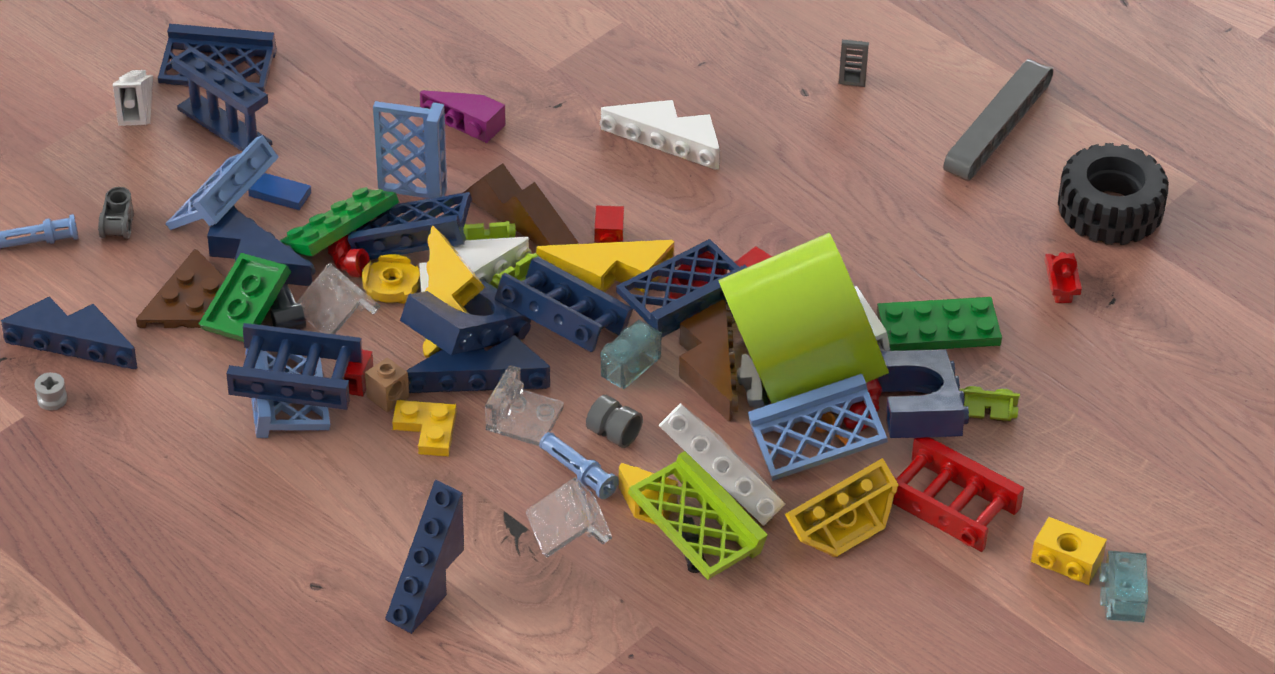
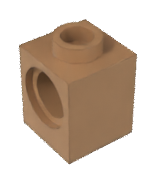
[365,357,409,412]

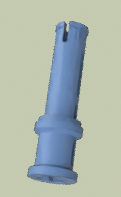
[0,214,79,248]
[539,432,619,499]

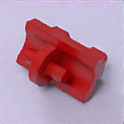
[1045,252,1082,303]

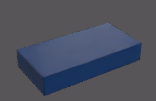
[248,173,311,210]

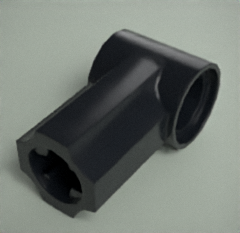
[270,284,306,330]

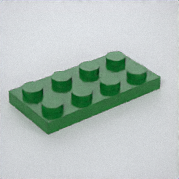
[280,187,400,256]
[877,297,1002,351]

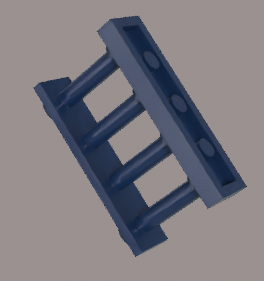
[171,46,272,151]
[495,256,633,352]
[226,323,363,410]

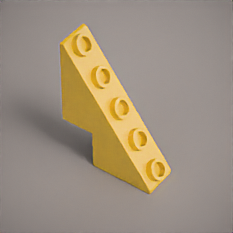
[423,226,485,358]
[536,240,674,293]

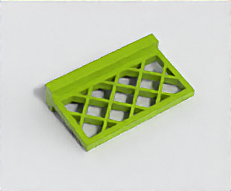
[628,451,768,580]

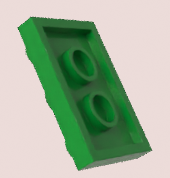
[199,253,291,342]

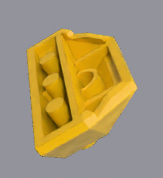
[785,458,898,557]

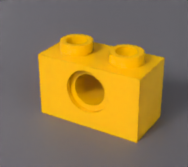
[1031,517,1107,585]

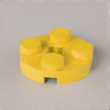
[362,254,420,304]

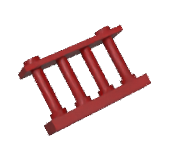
[892,437,1025,552]

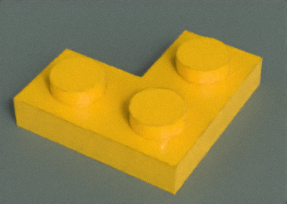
[392,400,457,457]

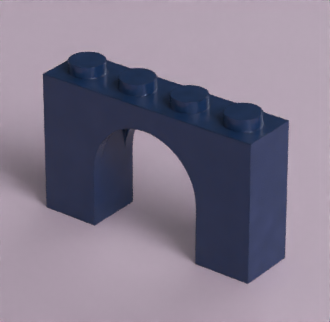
[400,280,531,355]
[877,350,969,438]

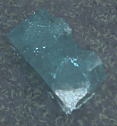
[600,320,662,390]
[1099,551,1148,623]

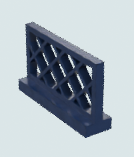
[158,23,277,92]
[348,192,472,260]
[616,239,747,340]

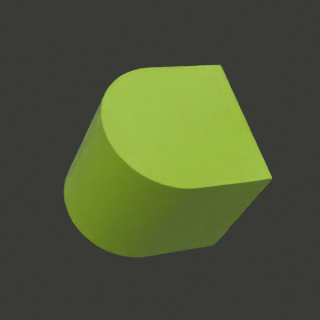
[718,232,889,404]

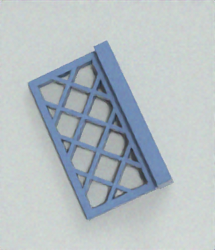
[373,101,447,198]
[165,135,279,230]
[245,349,330,438]
[748,374,888,481]

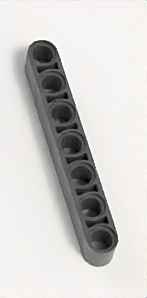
[943,59,1054,181]

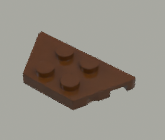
[136,249,226,328]

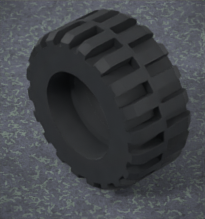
[1058,143,1169,245]

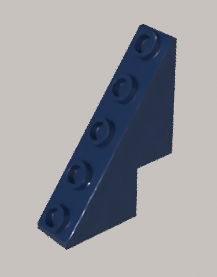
[207,205,316,287]
[1,296,138,369]
[406,335,550,393]
[385,480,464,634]

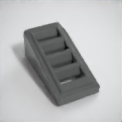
[838,39,869,87]

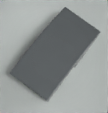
[737,354,769,410]

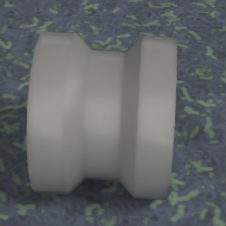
[34,372,67,411]

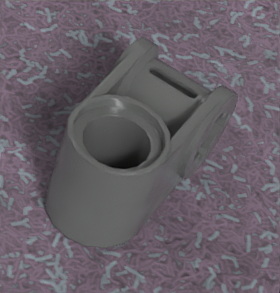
[98,187,134,239]

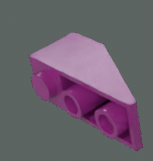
[420,90,506,143]

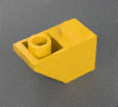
[619,463,678,526]

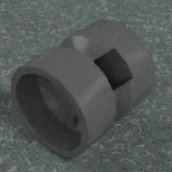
[586,394,643,448]

